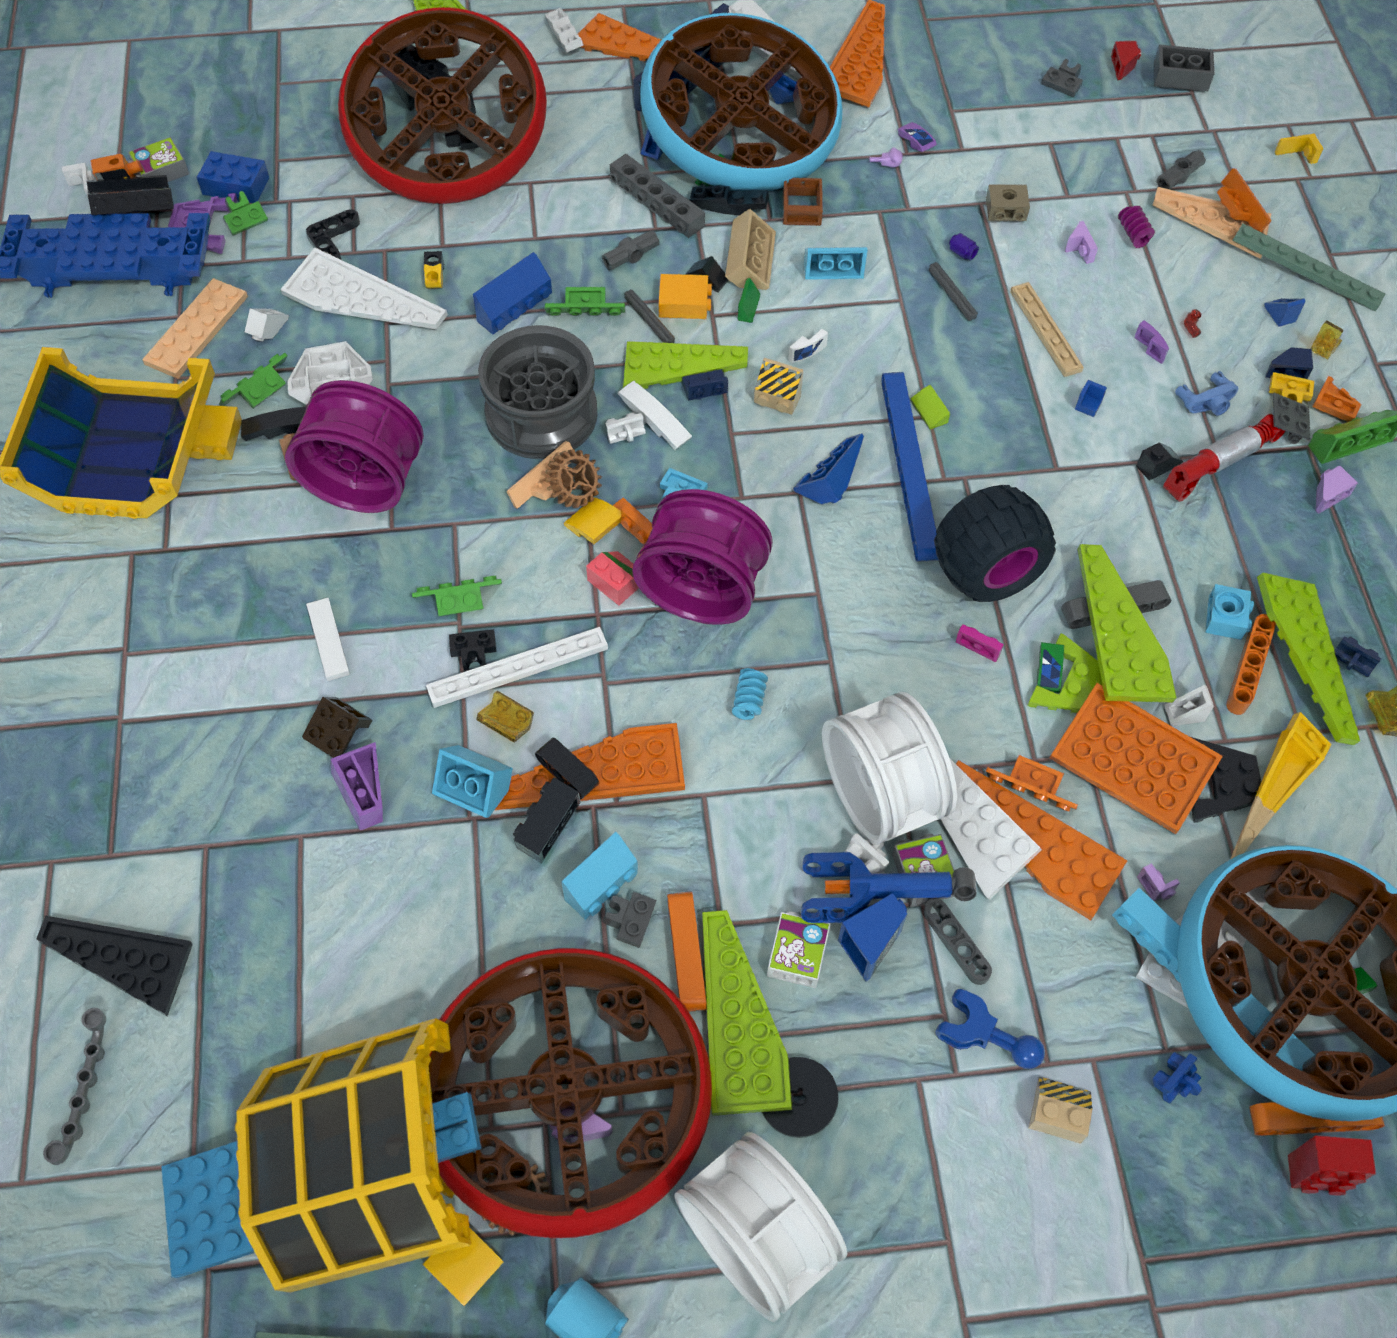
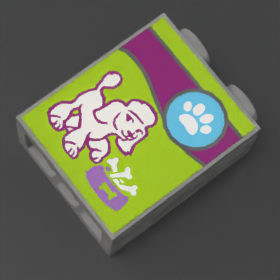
[128,137,189,182]
[892,834,955,908]

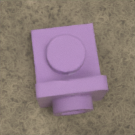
[1137,863,1180,901]

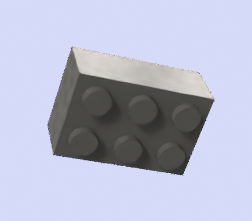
[1154,44,1215,91]

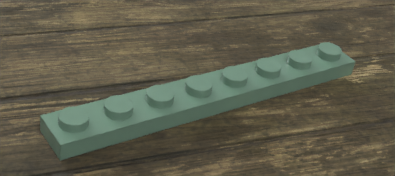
[1232,223,1385,311]

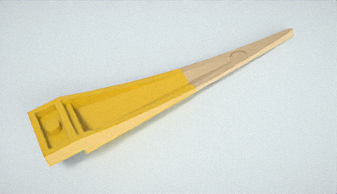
[1230,712,1332,860]

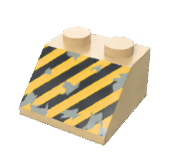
[754,358,803,415]
[1029,1076,1092,1144]

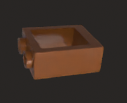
[783,178,823,226]

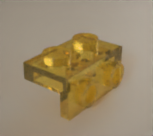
[1366,686,1397,736]
[476,691,534,743]

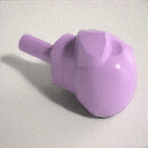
[870,148,903,168]

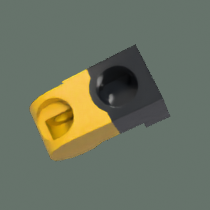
[424,251,444,289]

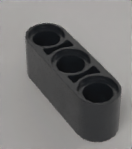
[535,737,600,800]

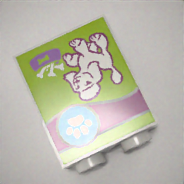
[767,912,830,988]

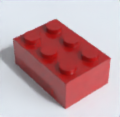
[1288,1136,1376,1196]

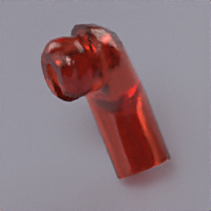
[1184,309,1201,338]

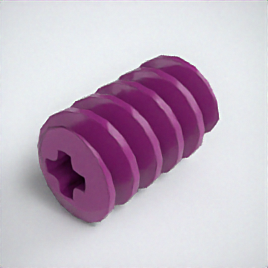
[1118,205,1155,248]

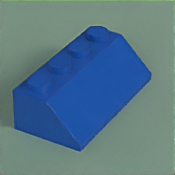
[473,252,552,335]

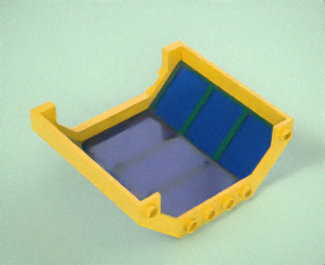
[0,347,215,519]

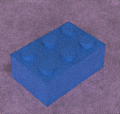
[197,151,269,203]

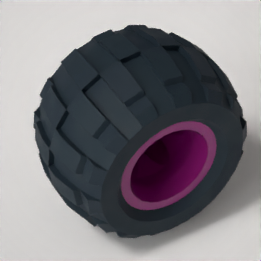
[934,485,1056,602]

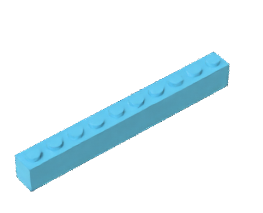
[1112,888,1322,1071]

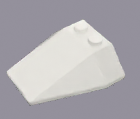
[287,341,373,405]

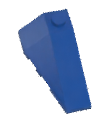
[793,433,864,504]

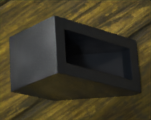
[1136,442,1183,481]

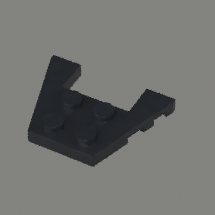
[1189,736,1261,823]

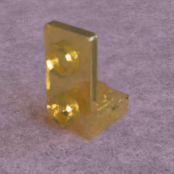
[1311,320,1344,360]

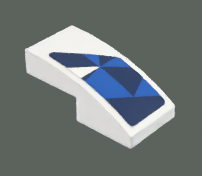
[788,329,828,363]

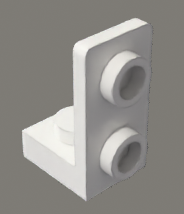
[62,163,95,198]

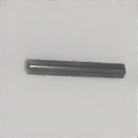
[929,262,978,321]
[624,289,675,343]

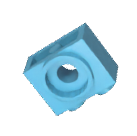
[1205,584,1254,640]

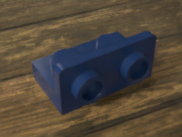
[682,369,728,401]

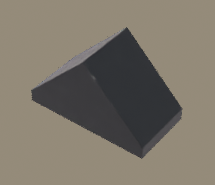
[685,256,728,293]

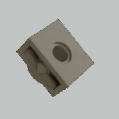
[986,184,1030,221]

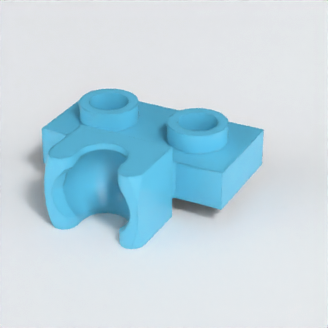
[660,468,708,499]

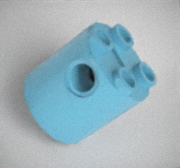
[545,1277,629,1338]

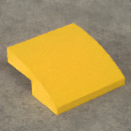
[564,497,621,545]
[422,1229,504,1306]

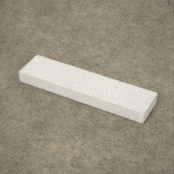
[306,598,350,681]

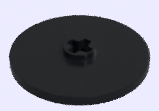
[762,1057,838,1138]

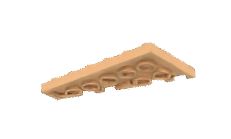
[1153,187,1271,259]

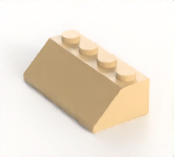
[725,209,776,290]

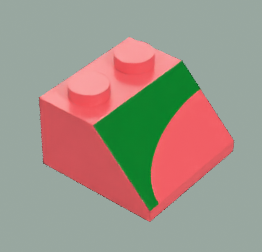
[586,551,639,606]

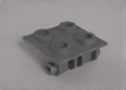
[1273,393,1310,444]

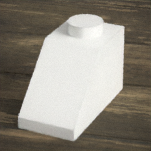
[245,308,289,341]

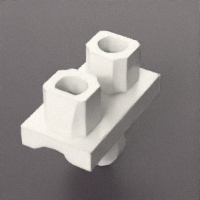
[605,412,646,444]
[845,833,889,874]

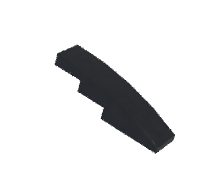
[241,407,306,441]

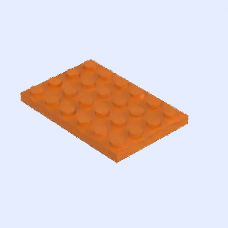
[1049,683,1223,834]

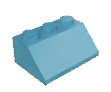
[804,247,868,280]
[432,745,513,818]
[562,832,638,920]

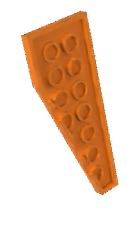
[830,0,885,107]
[495,723,685,810]
[956,760,1127,920]

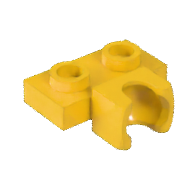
[1269,372,1314,404]

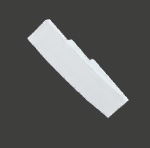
[545,8,583,52]
[618,381,692,450]

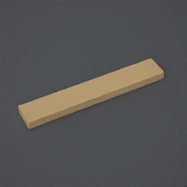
[1010,282,1084,377]

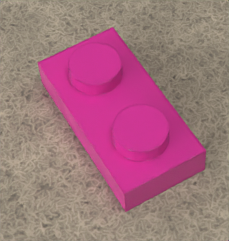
[956,624,1004,662]

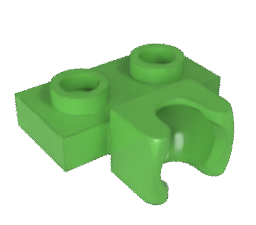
[223,191,268,236]

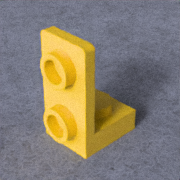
[1275,133,1323,164]

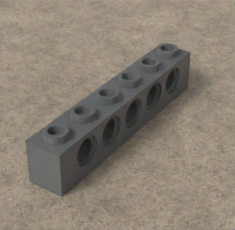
[609,154,705,238]

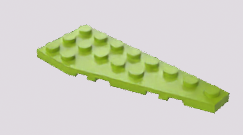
[1077,544,1177,703]
[1257,573,1360,745]

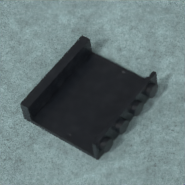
[86,175,174,215]

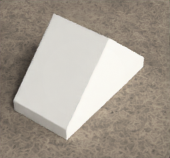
[1164,685,1214,726]

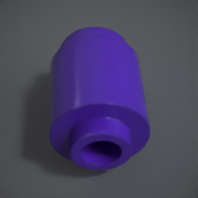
[949,233,979,260]

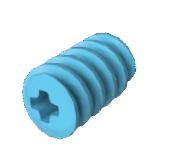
[732,668,768,720]

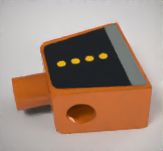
[91,154,143,180]

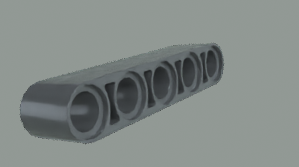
[1061,580,1172,629]

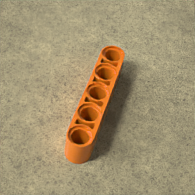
[1226,614,1276,715]
[667,891,707,1012]
[1249,1102,1385,1136]

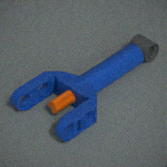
[801,852,977,923]

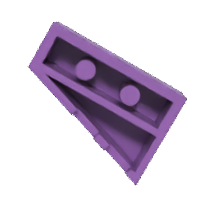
[330,742,383,831]

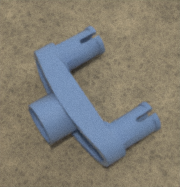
[1175,371,1239,416]

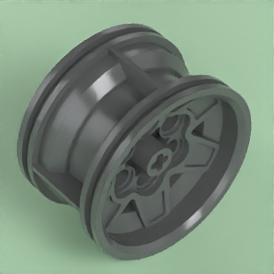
[478,325,598,459]

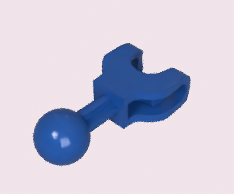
[935,989,1045,1069]

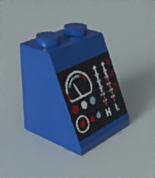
[838,893,907,982]

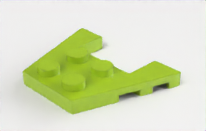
[1027,633,1102,713]

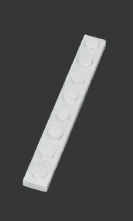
[426,627,608,708]

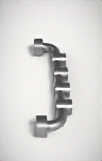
[43,1008,106,1165]

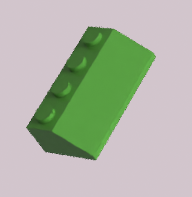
[1308,410,1397,464]

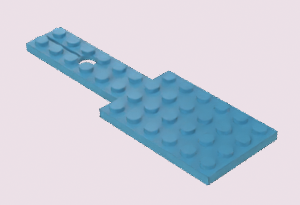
[161,1092,481,1278]

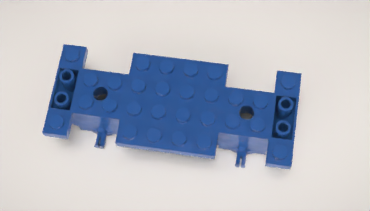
[0,213,210,298]

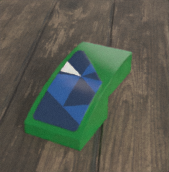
[1037,642,1064,693]

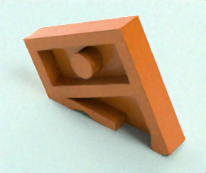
[1313,376,1362,422]

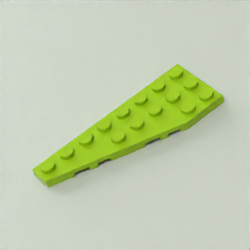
[702,910,792,1116]

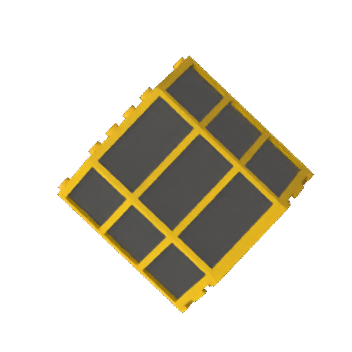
[235,1018,471,1293]

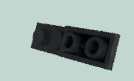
[689,185,769,216]

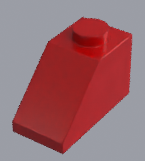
[1111,41,1141,80]

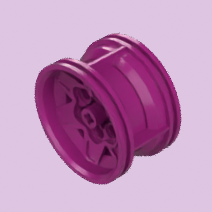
[285,380,424,513]
[632,489,773,625]

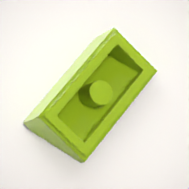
[910,385,950,430]

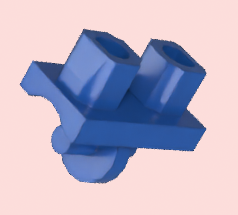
[1153,1052,1202,1104]

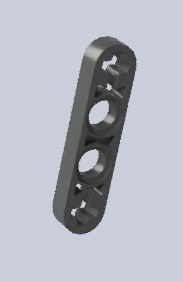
[923,898,992,985]

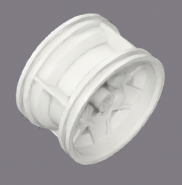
[822,692,957,845]
[675,1132,847,1322]

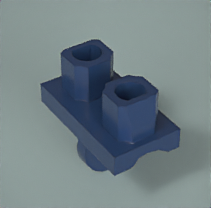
[1334,636,1382,677]

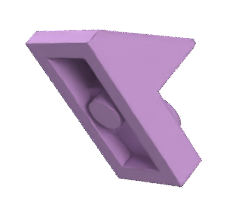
[1065,221,1098,264]

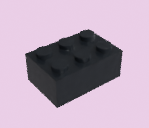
[513,777,581,864]

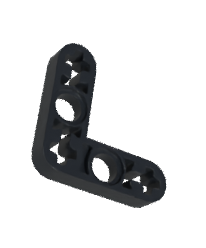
[306,209,360,260]

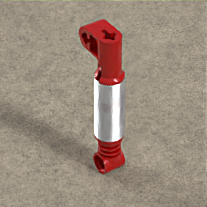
[1163,414,1286,502]

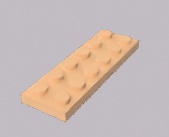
[142,278,248,379]

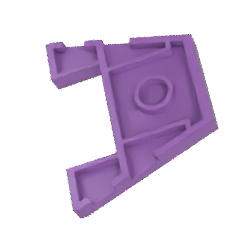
[168,193,237,254]

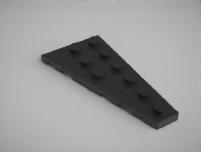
[36,915,193,1017]

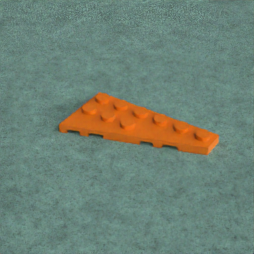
[577,13,661,61]

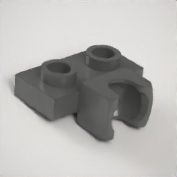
[1041,59,1083,98]
[603,892,657,948]

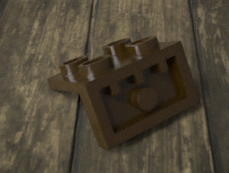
[302,697,372,758]

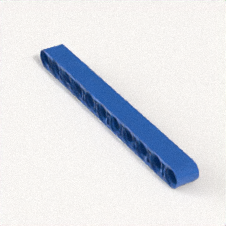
[881,372,938,562]

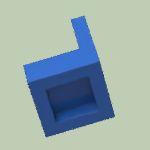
[1075,380,1107,417]

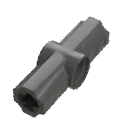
[1156,150,1206,190]
[602,230,659,270]

